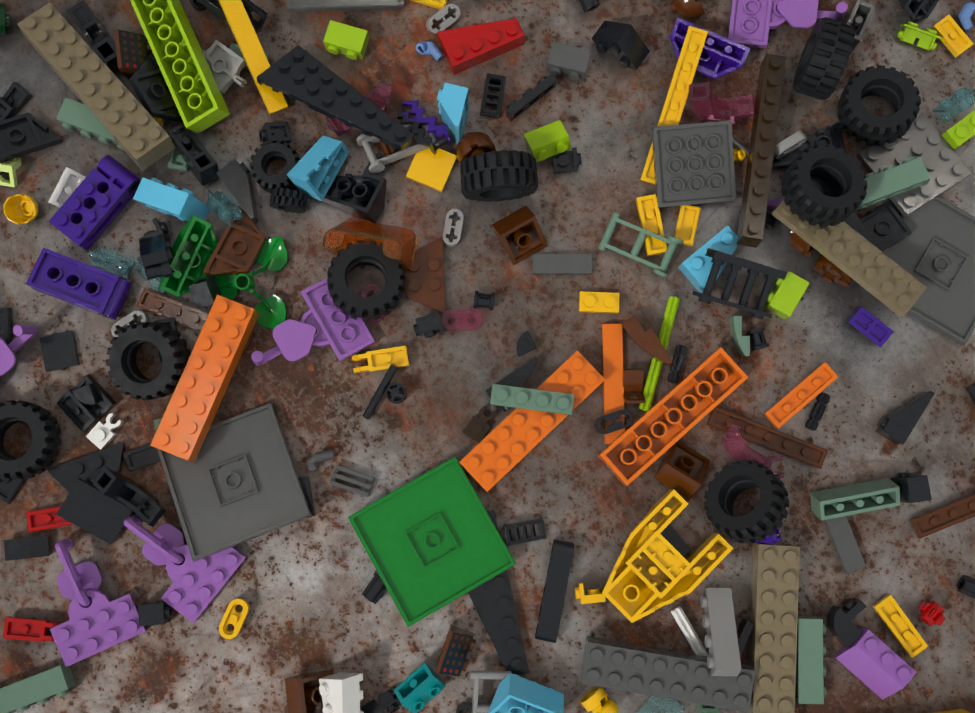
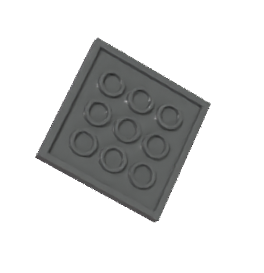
[857,112,972,217]
[652,120,736,208]

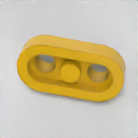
[219,598,250,639]

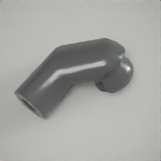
[306,449,334,472]

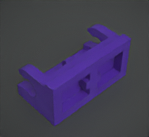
[847,306,894,347]

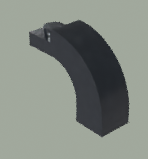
[67,0,117,63]
[92,467,166,527]

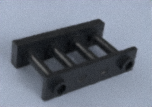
[693,248,787,320]

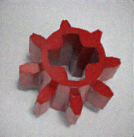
[918,601,946,627]

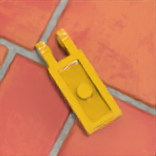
[351,346,410,373]

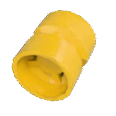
[580,686,619,713]

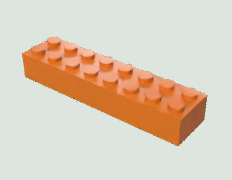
[150,295,259,463]
[598,347,749,486]
[459,350,605,492]

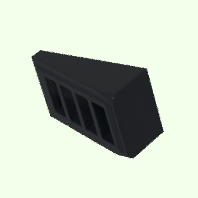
[480,73,506,119]
[503,518,547,546]

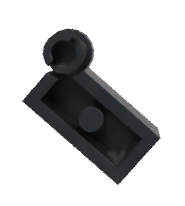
[139,234,173,280]

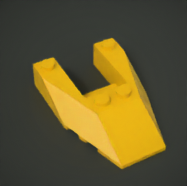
[602,489,734,623]

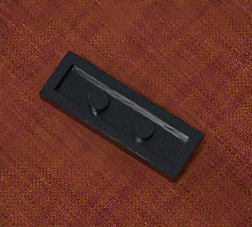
[506,74,557,121]

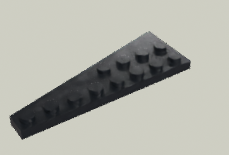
[257,45,415,151]
[468,509,529,675]

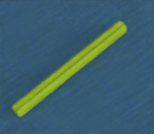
[639,296,680,411]

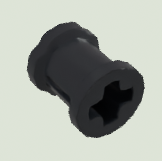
[473,290,495,311]
[746,327,770,351]

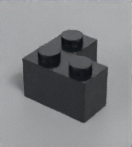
[592,21,650,70]

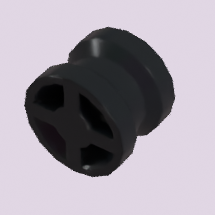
[386,383,407,404]

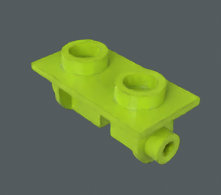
[897,21,942,51]

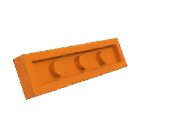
[763,362,838,429]

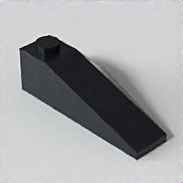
[323,173,387,224]

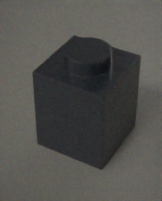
[189,276,223,309]
[138,601,172,626]

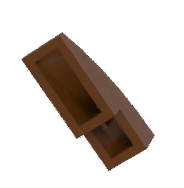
[621,315,674,367]

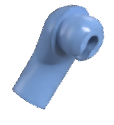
[958,2,975,32]
[416,41,445,62]

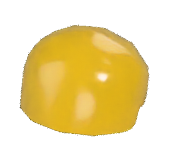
[3,194,39,224]

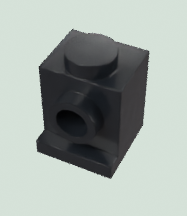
[413,312,445,338]

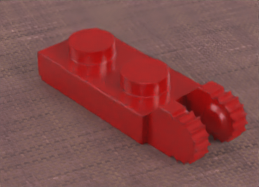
[3,616,63,642]

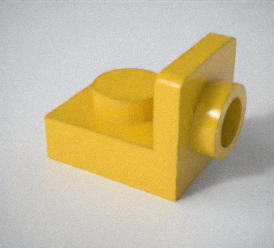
[574,581,606,604]

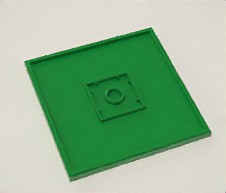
[348,456,516,627]

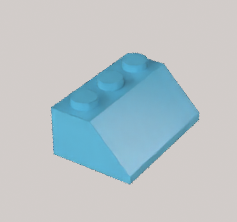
[437,83,469,144]
[488,673,564,713]

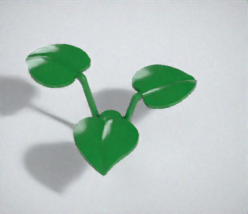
[211,236,288,329]

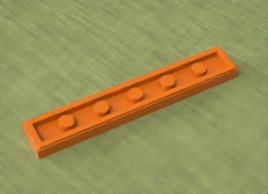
[602,324,625,444]

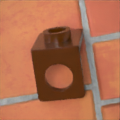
[623,369,645,403]

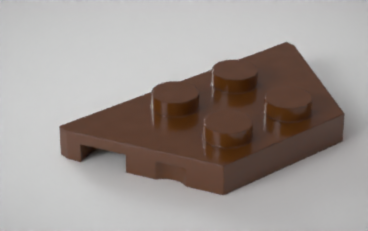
[203,206,267,275]
[404,237,446,314]

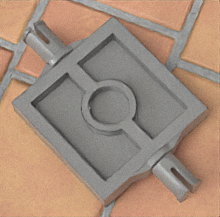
[201,40,247,94]

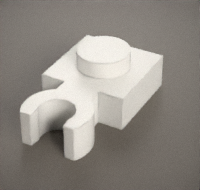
[86,413,124,450]

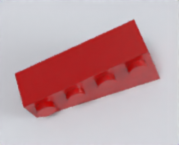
[437,18,525,75]

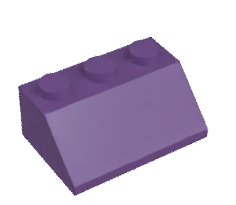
[834,626,917,700]

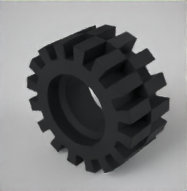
[270,188,308,213]

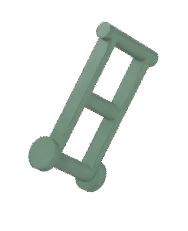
[598,212,683,278]

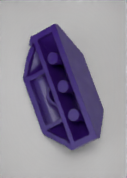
[669,18,750,80]

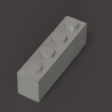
[700,588,742,676]

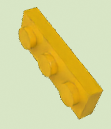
[635,194,667,257]
[872,594,928,658]

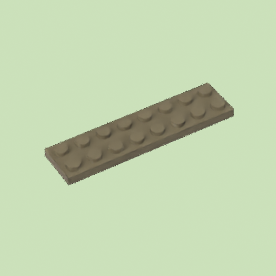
[772,200,927,318]

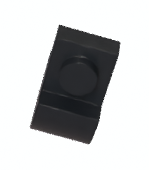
[827,598,867,647]

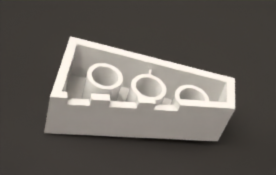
[319,672,364,713]

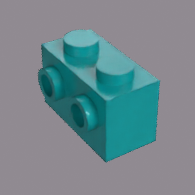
[393,662,446,713]

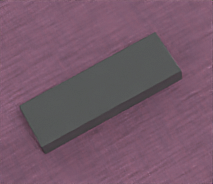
[532,254,592,275]
[824,516,866,574]

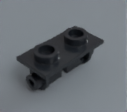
[361,689,402,713]

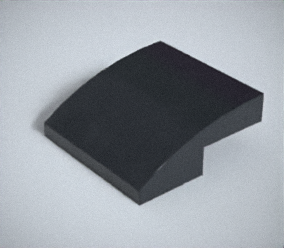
[56,374,116,432]

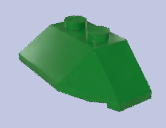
[159,215,217,297]

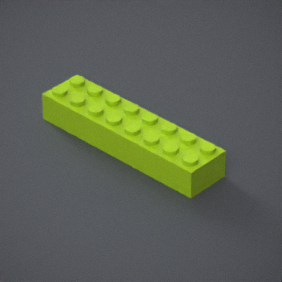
[130,0,230,134]

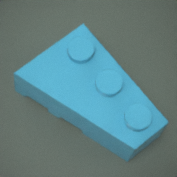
[287,136,349,201]
[133,177,211,222]
[678,225,738,293]

